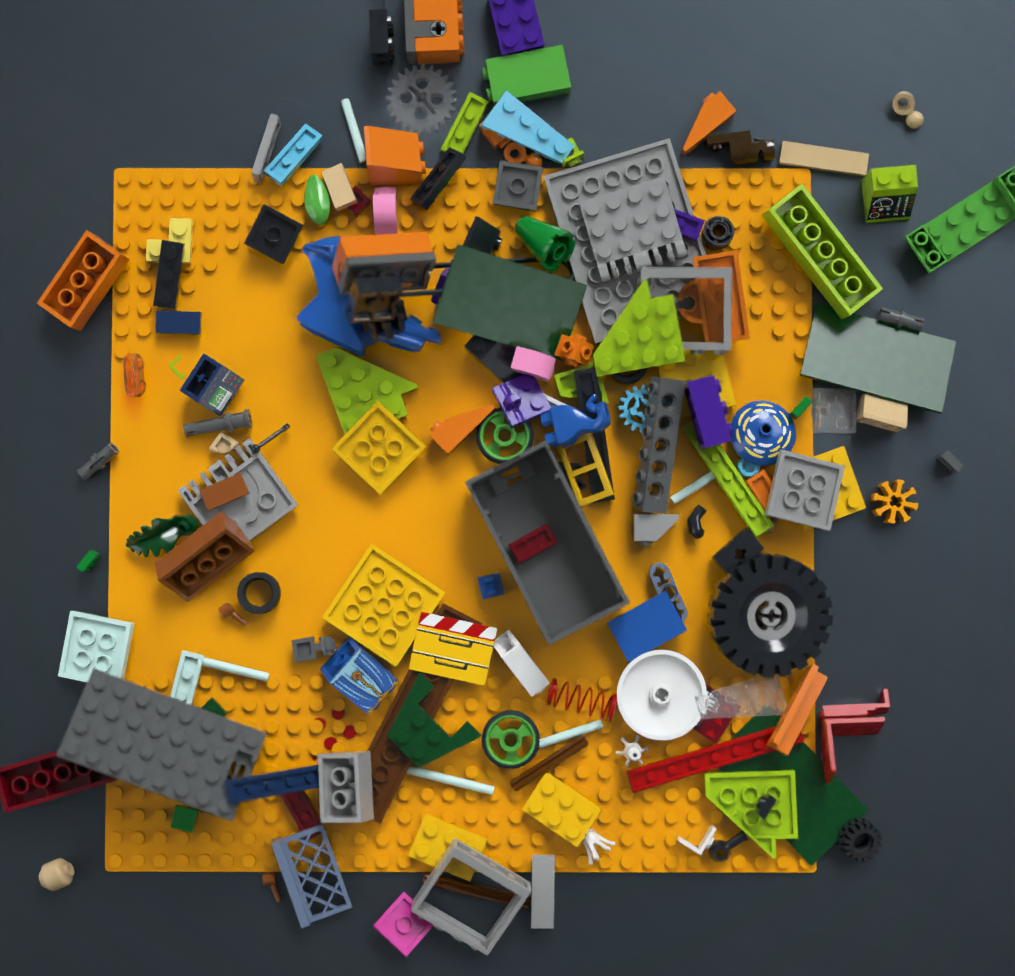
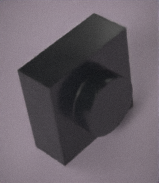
[755,793,777,819]

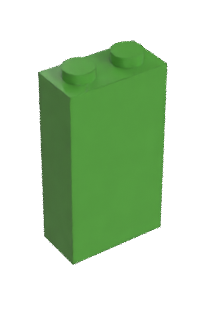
[482,45,571,106]

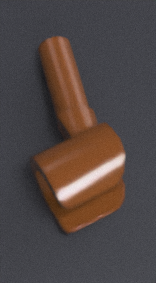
[219,603,248,627]
[262,872,281,902]

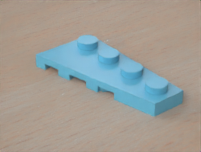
[480,90,575,164]

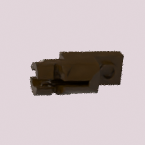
[704,130,775,165]

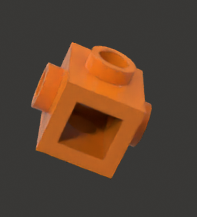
[554,334,594,368]

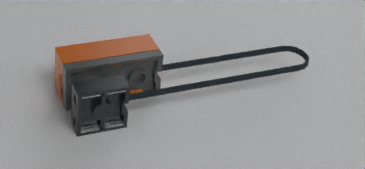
[332,232,574,323]

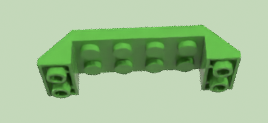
[905,166,1015,273]

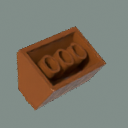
[154,511,255,602]

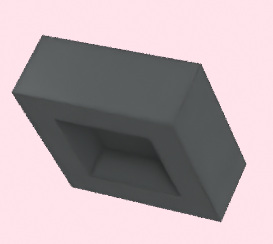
[937,450,964,473]

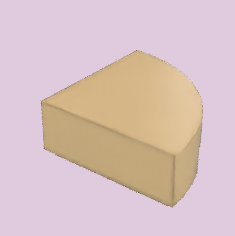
[209,431,240,453]

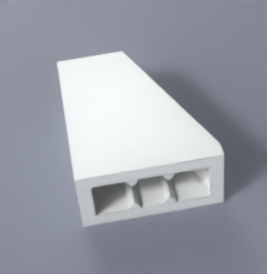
[494,629,550,697]

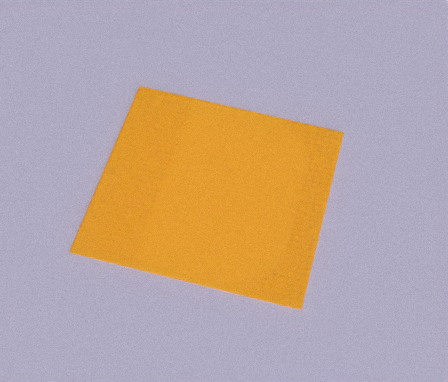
[105,168,817,873]

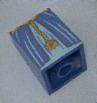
[320,636,398,715]

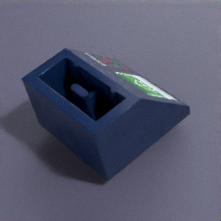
[179,353,245,417]

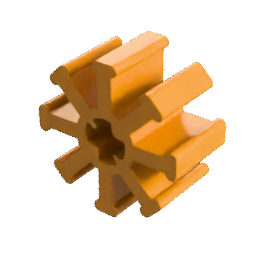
[870,479,918,524]

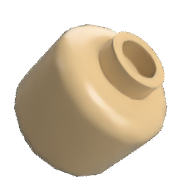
[39,858,74,891]

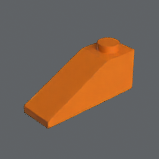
[681,91,737,157]
[429,404,496,456]

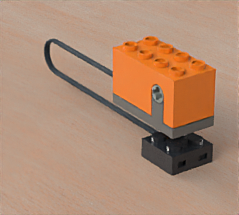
[369,0,464,66]

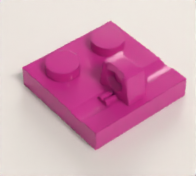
[373,892,433,957]

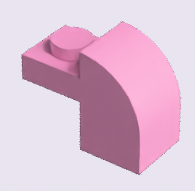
[373,187,398,235]
[511,346,556,383]

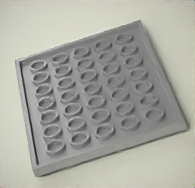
[543,138,706,344]

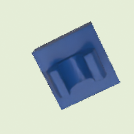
[478,573,504,599]

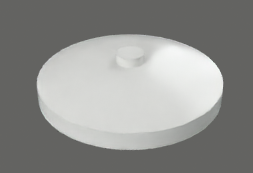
[617,650,707,740]

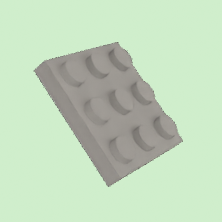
[765,450,845,531]

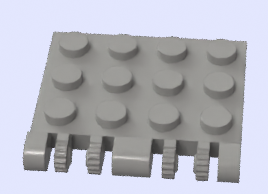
[579,176,688,283]
[178,438,299,541]

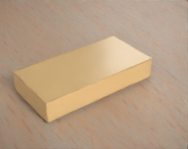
[322,163,358,211]

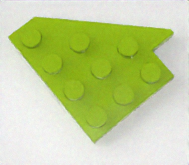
[593,279,686,377]
[316,348,419,434]
[704,770,798,859]

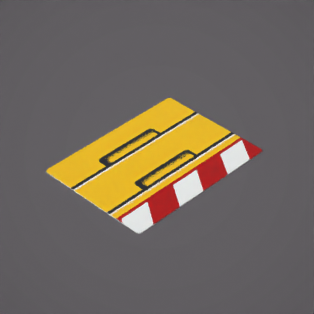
[409,612,497,685]

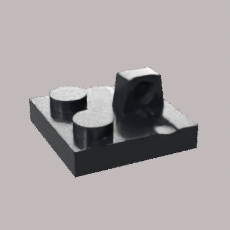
[243,204,303,264]

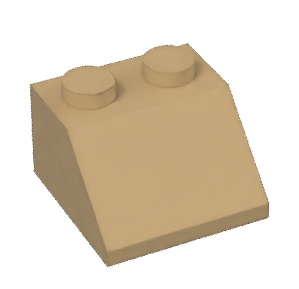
[854,393,908,432]

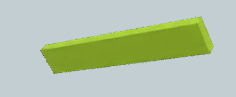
[682,421,774,538]

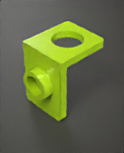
[561,138,584,168]

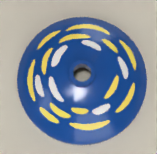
[731,400,796,466]

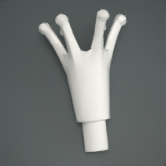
[616,735,649,767]
[583,828,616,865]

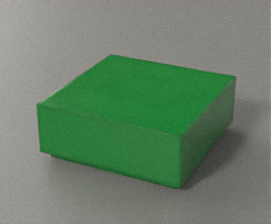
[789,396,812,419]
[77,550,101,572]
[171,805,198,832]

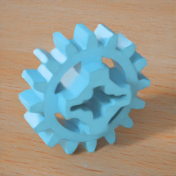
[618,385,665,433]

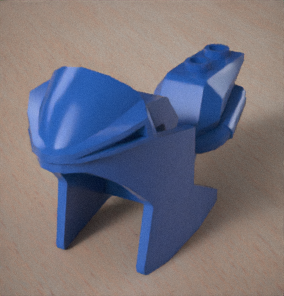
[296,236,442,357]

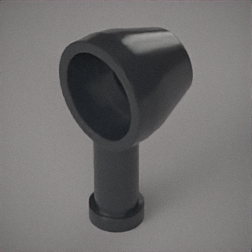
[708,830,749,863]

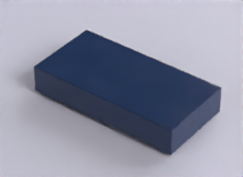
[156,311,202,335]

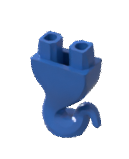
[540,394,611,448]

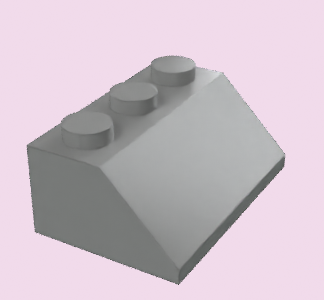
[318,751,374,823]

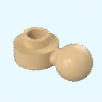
[892,91,924,129]

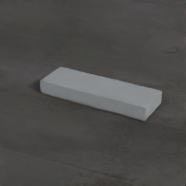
[251,114,281,183]

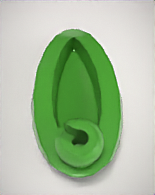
[304,175,330,225]

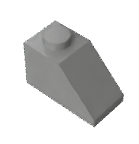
[633,514,679,546]

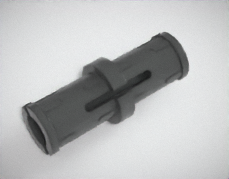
[878,307,925,332]
[77,442,119,481]

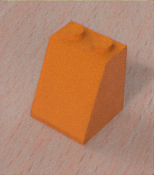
[364,126,426,187]

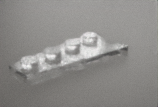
[695,674,787,719]

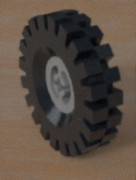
[707,553,833,678]

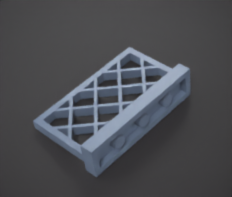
[272,823,352,928]

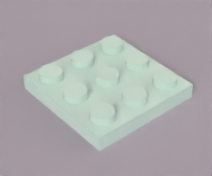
[58,611,135,682]

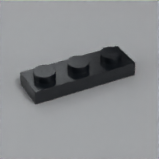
[410,147,466,210]
[153,240,185,309]

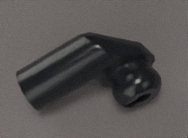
[687,504,707,539]

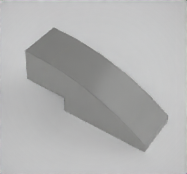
[531,854,555,929]

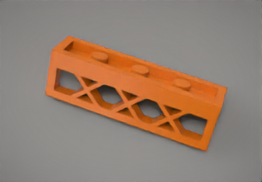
[767,664,828,756]

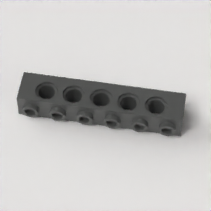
[632,376,686,514]

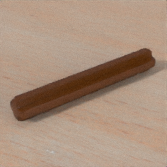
[510,735,588,791]

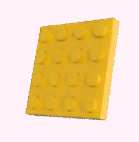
[322,543,446,667]

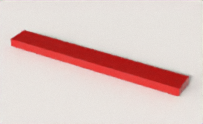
[626,726,804,793]

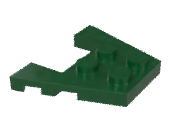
[387,673,482,768]

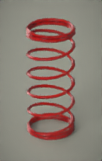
[546,678,617,722]

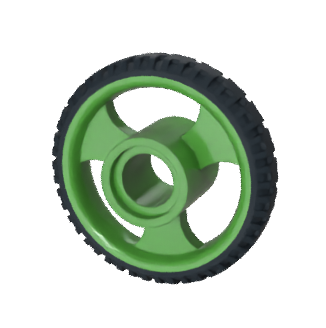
[476,408,533,464]
[482,710,540,769]

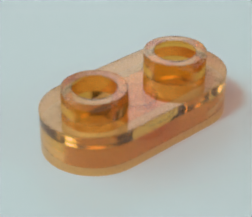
[123,353,146,397]

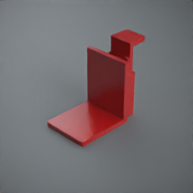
[819,688,890,784]

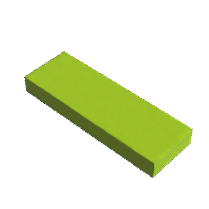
[440,92,489,154]

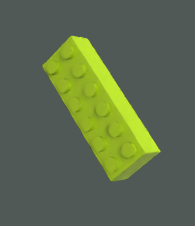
[761,184,883,319]

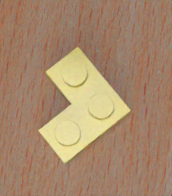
[146,218,193,264]

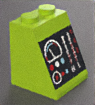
[861,165,918,223]

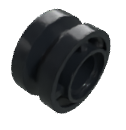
[701,216,734,251]

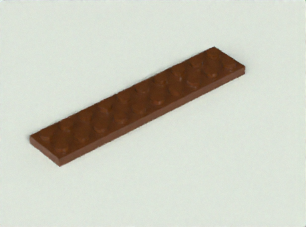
[367,603,483,823]

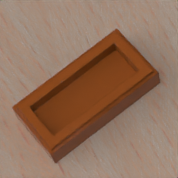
[199,473,250,511]

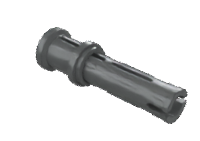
[183,409,253,438]

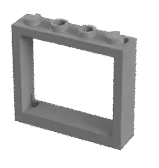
[641,267,733,354]
[411,838,531,956]

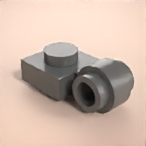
[292,636,337,662]

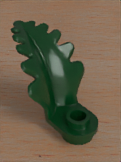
[126,514,199,557]

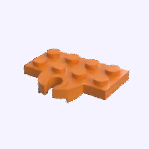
[677,250,750,342]

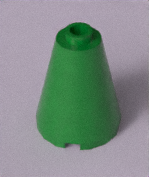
[515,216,575,272]

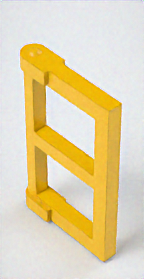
[556,433,614,507]

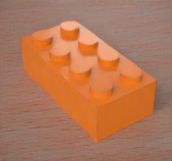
[37,230,130,331]

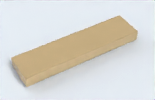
[779,141,869,177]

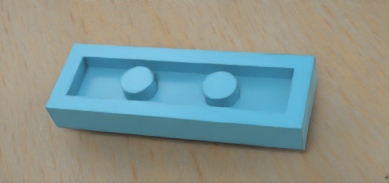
[264,123,323,186]

